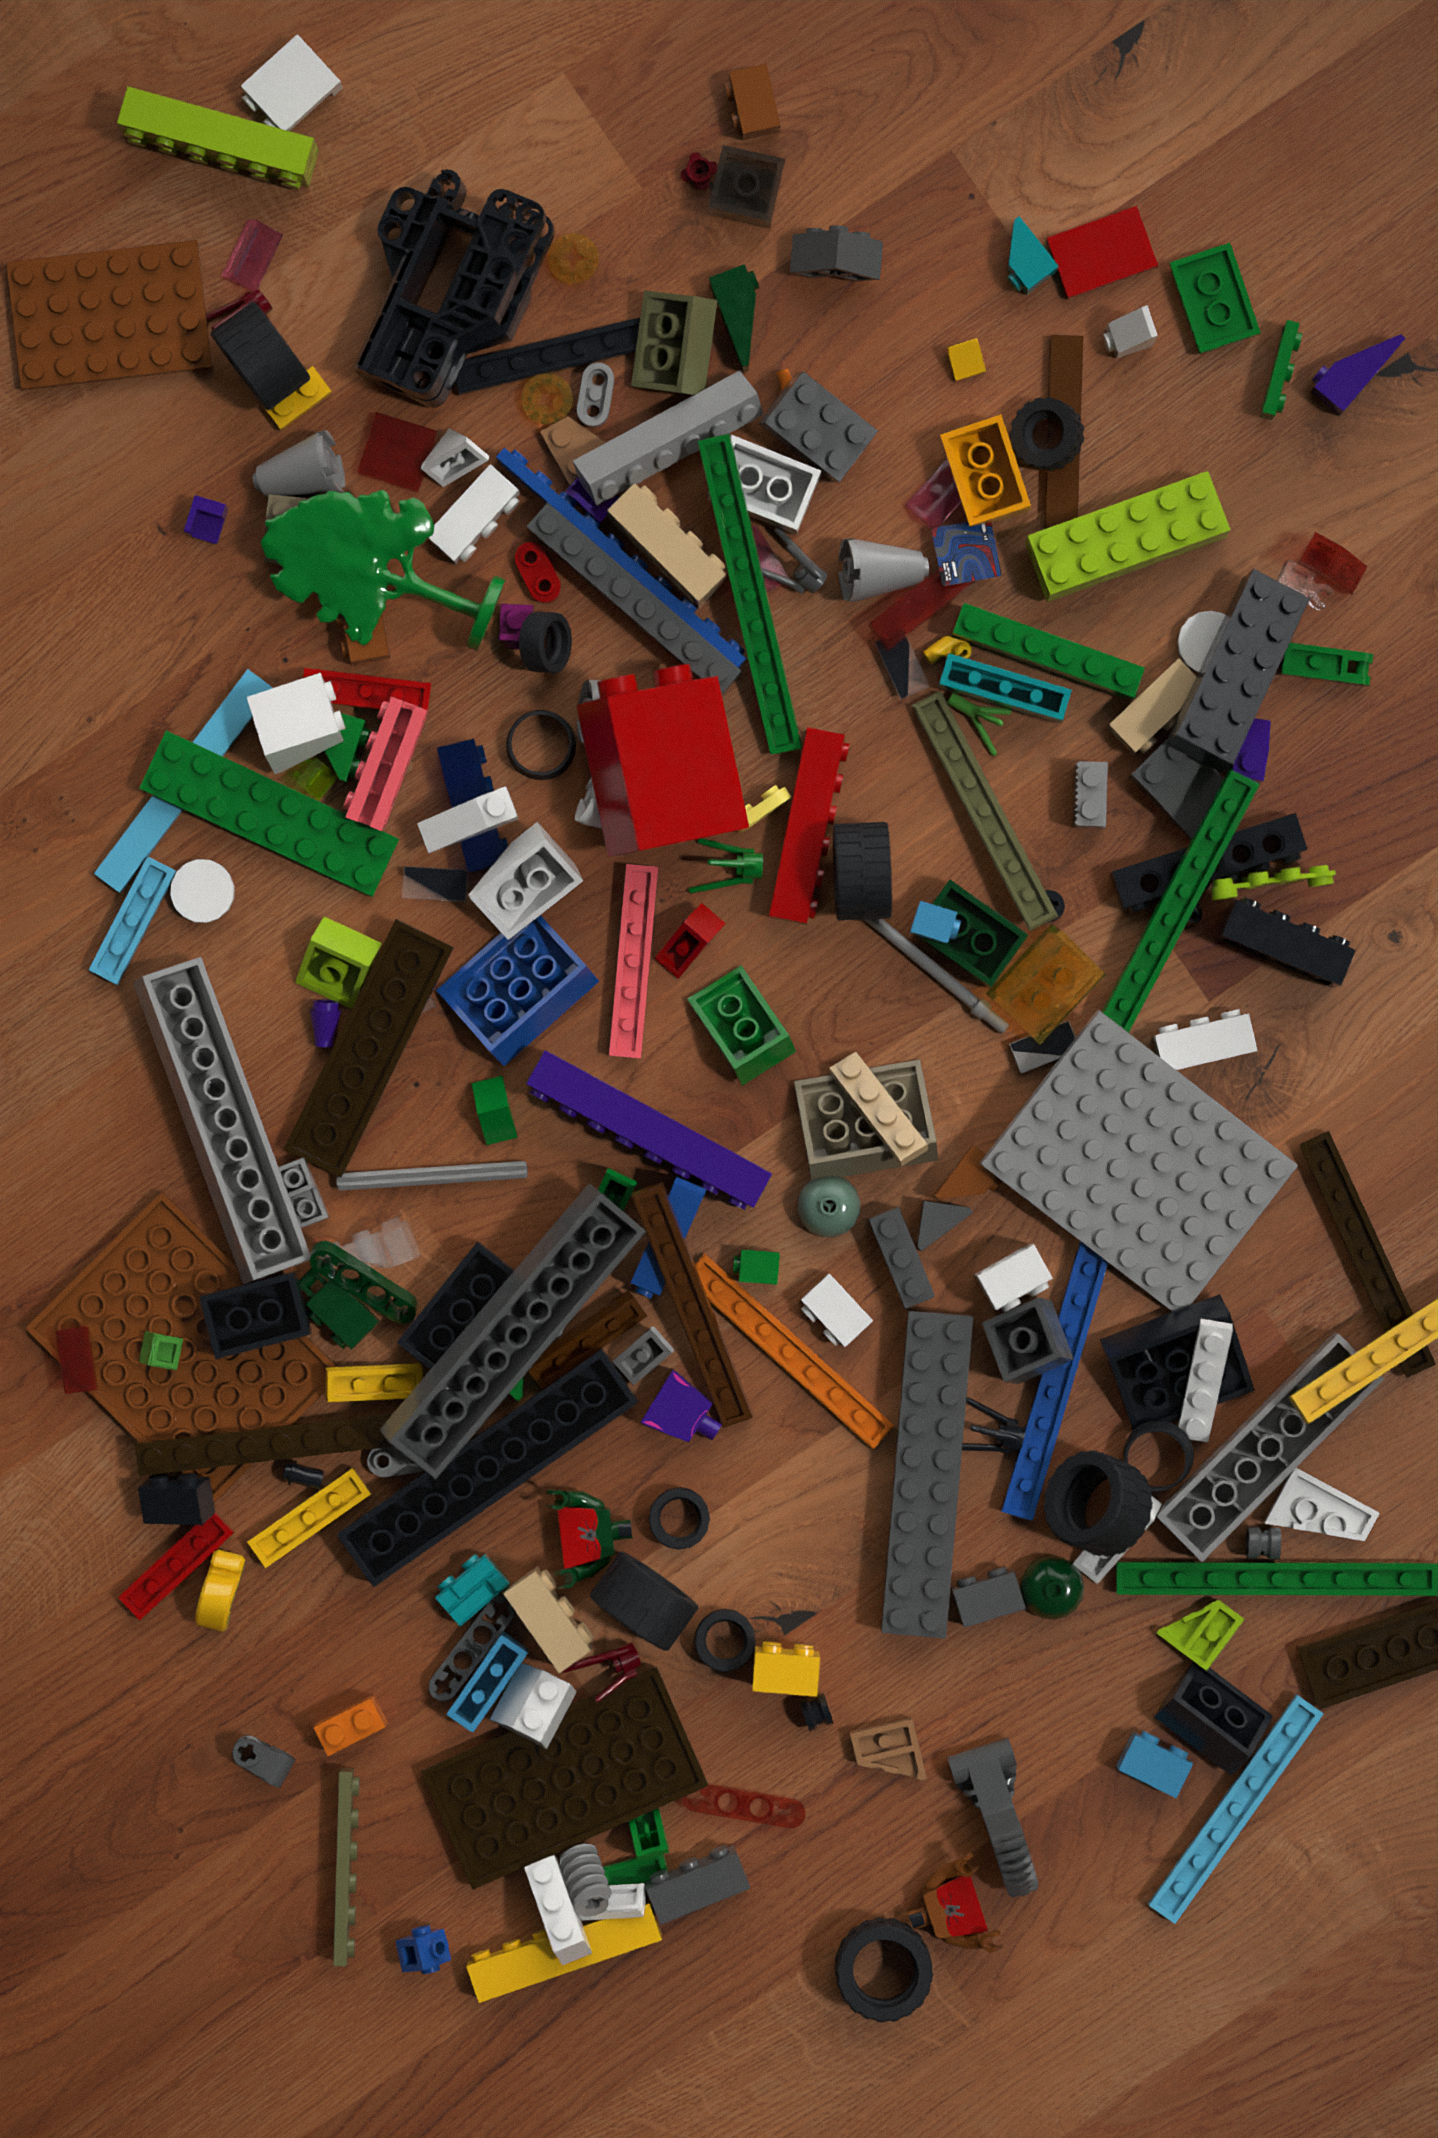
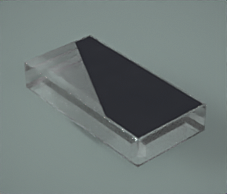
[874,628,930,701]
[402,866,469,902]

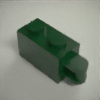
[299,1267,380,1350]

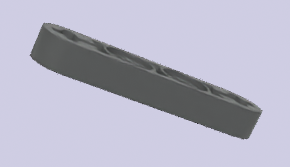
[429,1594,516,1701]

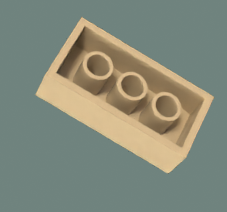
[607,483,726,608]

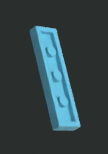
[89,856,177,985]

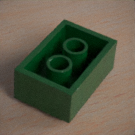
[913,879,1028,989]

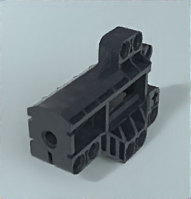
[353,169,555,408]

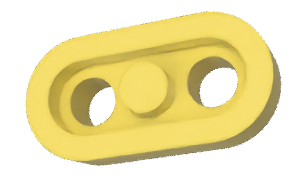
[737,785,792,834]

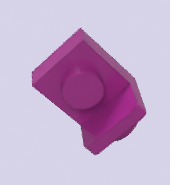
[498,604,533,650]

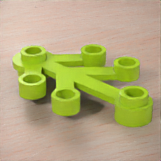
[1211,865,1336,900]

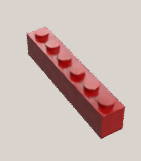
[769,727,850,925]

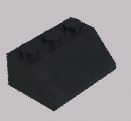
[1154,1661,1273,1775]

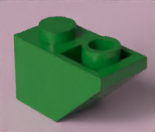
[324,711,370,784]

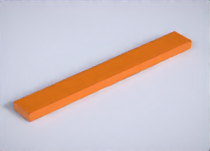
[695,1253,895,1449]

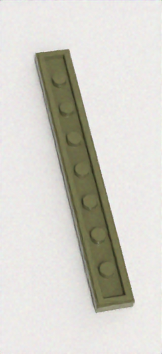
[912,691,1058,932]

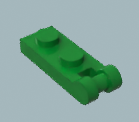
[1281,642,1374,687]

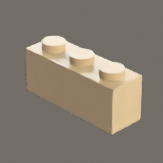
[1107,658,1196,755]

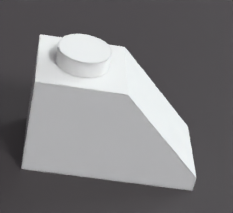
[1103,306,1158,359]

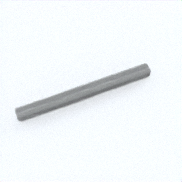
[336,1161,528,1191]

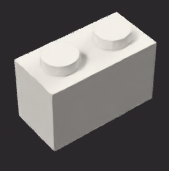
[801,1273,873,1347]

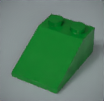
[688,965,796,1086]

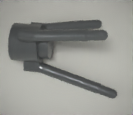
[761,527,827,594]

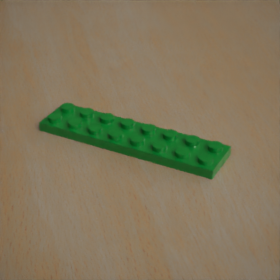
[139,730,400,897]

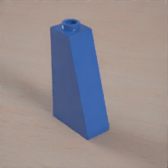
[631,1177,707,1299]

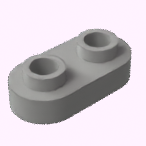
[577,363,614,428]
[367,1446,424,1477]

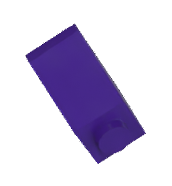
[1230,718,1271,784]

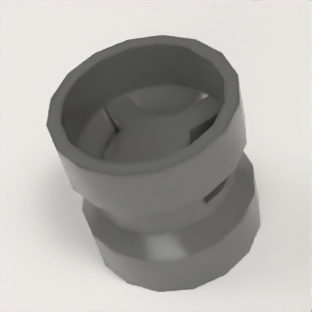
[1246,1526,1281,1560]

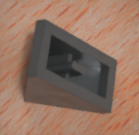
[916,1201,973,1251]

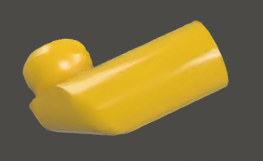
[922,636,972,665]

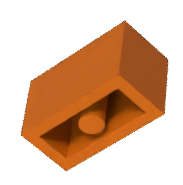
[313,1694,388,1756]

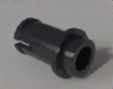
[282,1460,324,1491]

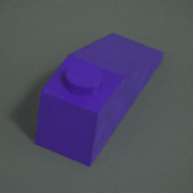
[1310,334,1406,416]

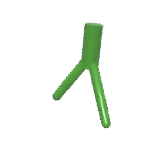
[947,693,1012,756]

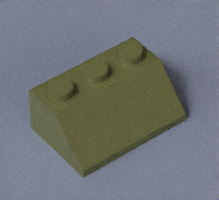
[631,290,717,395]

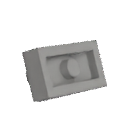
[613,1326,675,1385]

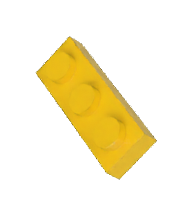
[325,1363,423,1402]

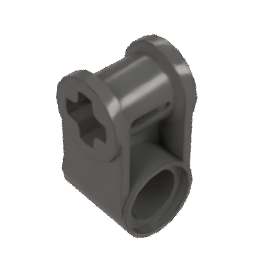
[232,1735,296,1788]

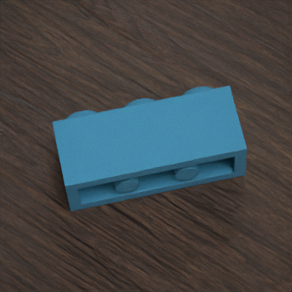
[446,1631,529,1733]

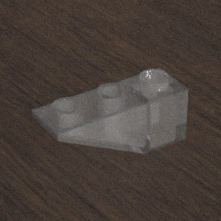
[319,1217,422,1268]

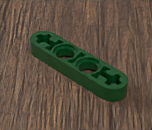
[309,1241,418,1324]

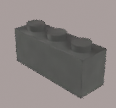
[868,1207,935,1309]
[645,1845,750,1925]

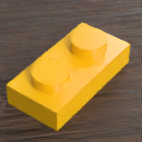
[262,366,332,431]

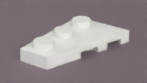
[1263,1468,1380,1541]

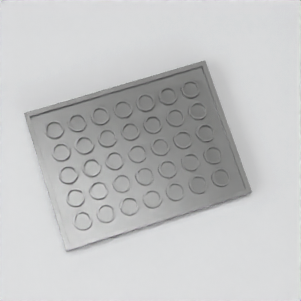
[980,1010,1298,1312]

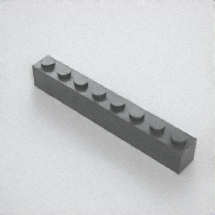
[526,502,742,696]

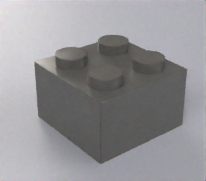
[982,1298,1074,1384]

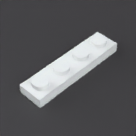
[1178,1319,1233,1442]

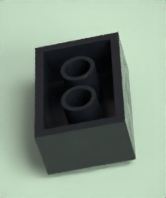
[199,1271,312,1359]

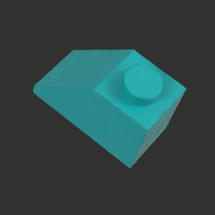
[1007,216,1059,295]

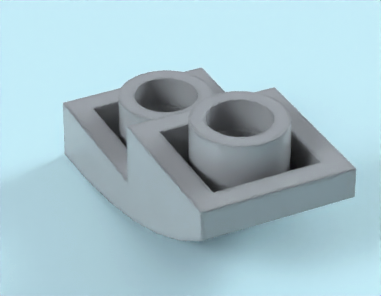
[278,1158,330,1229]

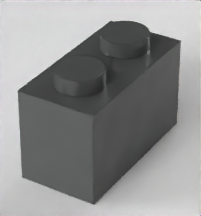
[952,1566,1026,1628]

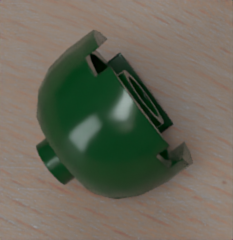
[1020,1555,1085,1620]

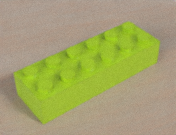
[117,86,319,190]
[1025,471,1231,602]

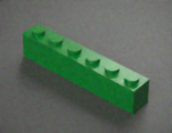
[951,603,1145,701]

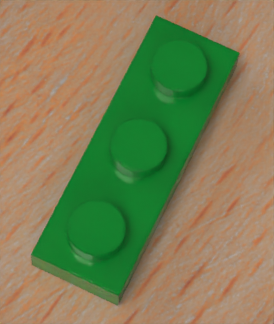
[1259,320,1303,420]

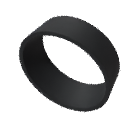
[506,710,576,780]
[1124,1420,1194,1491]

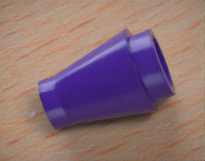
[310,1000,341,1047]

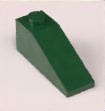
[709,264,760,372]

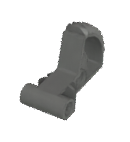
[947,1738,1039,1898]

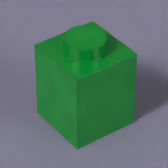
[733,1249,780,1285]

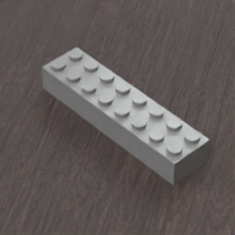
[1156,1332,1384,1562]

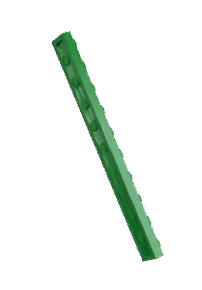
[698,433,803,755]
[1101,768,1260,1033]
[1116,1561,1438,1596]

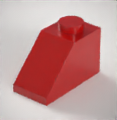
[655,903,726,979]

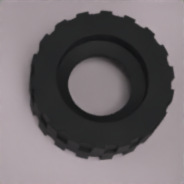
[1010,397,1085,471]

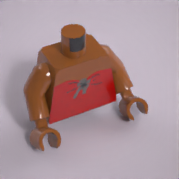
[908,1853,1003,1953]

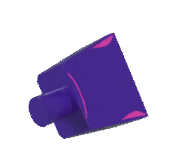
[641,1369,722,1442]

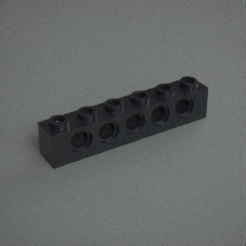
[1110,813,1307,913]

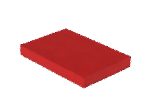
[1046,206,1158,300]

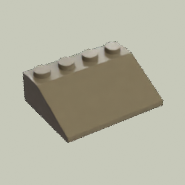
[794,1059,938,1181]

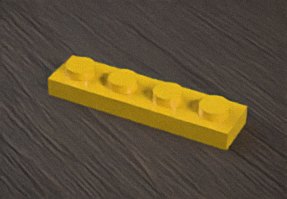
[247,1468,372,1568]

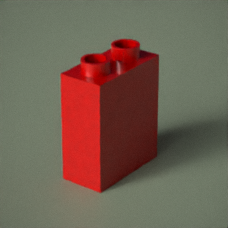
[576,664,749,857]

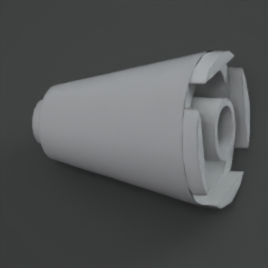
[253,430,346,497]
[838,538,929,602]

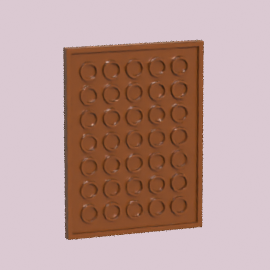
[25,1192,338,1503]

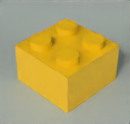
[752,1641,820,1696]

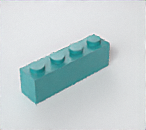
[938,653,1072,724]

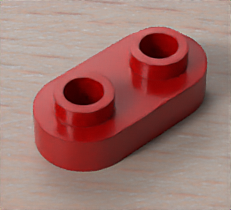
[515,542,561,604]

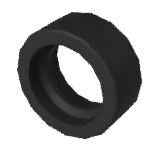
[519,611,572,673]
[649,1487,710,1550]
[694,1609,756,1672]

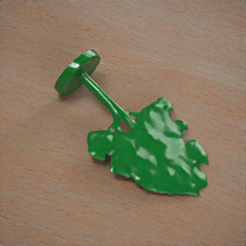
[260,490,506,651]

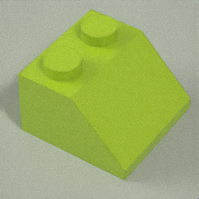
[295,916,382,1009]

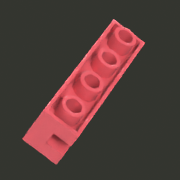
[343,697,429,831]

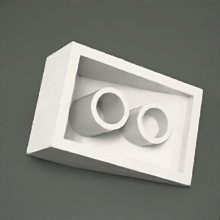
[468,822,583,940]

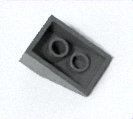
[1129,740,1224,840]

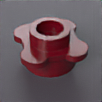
[681,153,718,191]

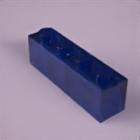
[437,739,509,874]

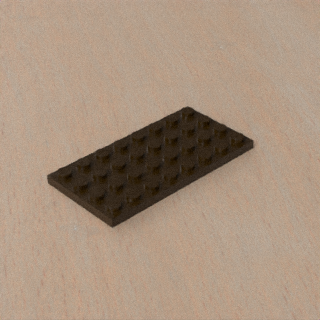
[421,1667,709,1890]

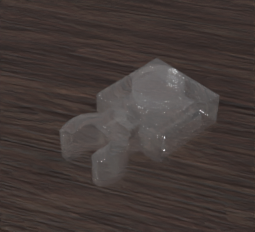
[1276,559,1333,610]

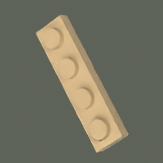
[829,1052,928,1167]

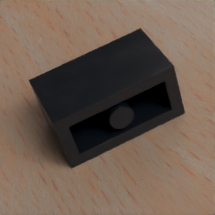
[138,1473,215,1525]

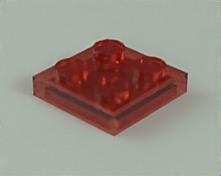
[357,412,438,493]

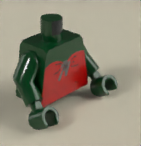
[545,1489,633,1589]

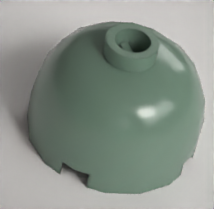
[797,1176,861,1238]

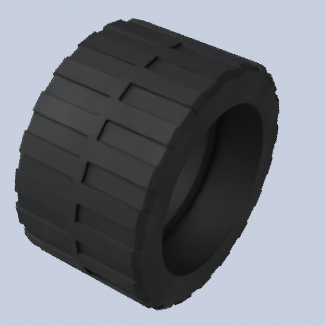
[211,302,310,410]
[833,822,892,921]
[1044,1450,1153,1557]
[590,1552,698,1651]
[835,1917,933,2022]

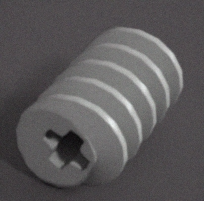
[559,1844,612,1917]

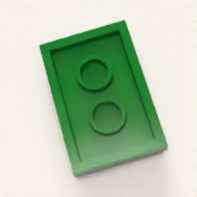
[1169,242,1261,355]

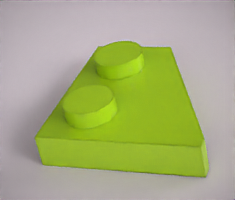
[1157,1600,1245,1671]

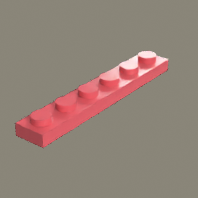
[609,864,658,1059]

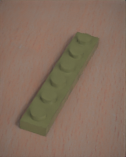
[333,1768,360,1966]

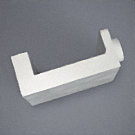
[241,34,343,131]

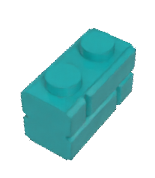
[435,1553,510,1627]

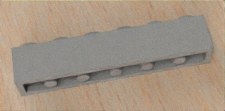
[573,370,764,505]

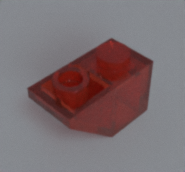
[1296,532,1368,595]

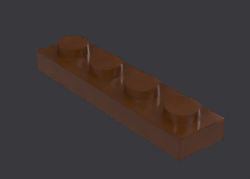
[528,1290,647,1390]

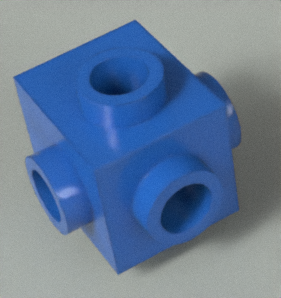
[395,1925,451,1974]

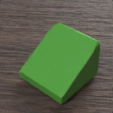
[139,1331,183,1370]

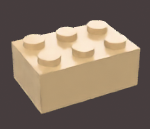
[503,1566,594,1673]

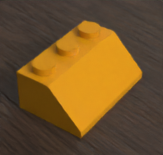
[940,414,1032,527]

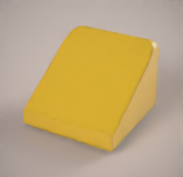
[946,338,986,381]

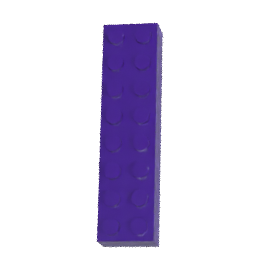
[527,1050,772,1210]

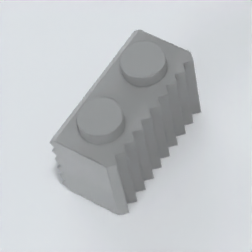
[1072,761,1108,829]

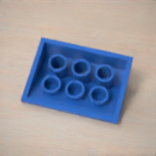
[436,915,599,1066]

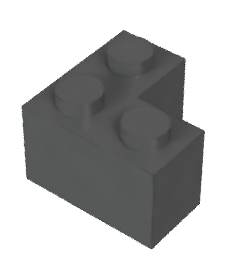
[790,225,883,282]

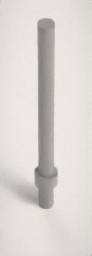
[865,919,1010,1034]

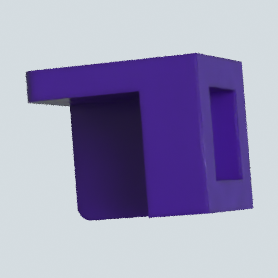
[565,477,620,522]
[184,495,229,544]

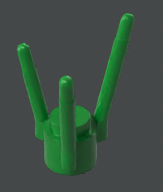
[688,838,763,893]

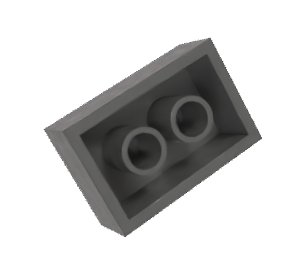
[758,371,878,483]

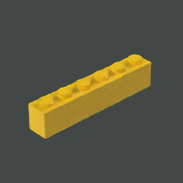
[466,1899,662,2003]

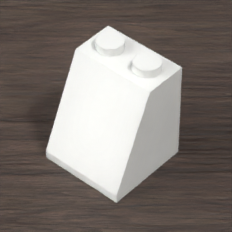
[247,673,346,774]

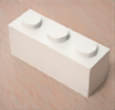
[427,464,520,565]
[1152,1009,1258,1070]
[524,1855,592,1965]

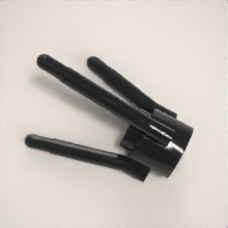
[962,1397,1026,1454]

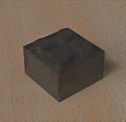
[708,145,785,229]

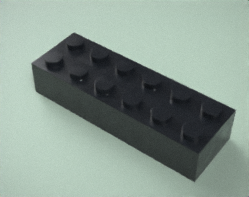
[1165,569,1310,773]

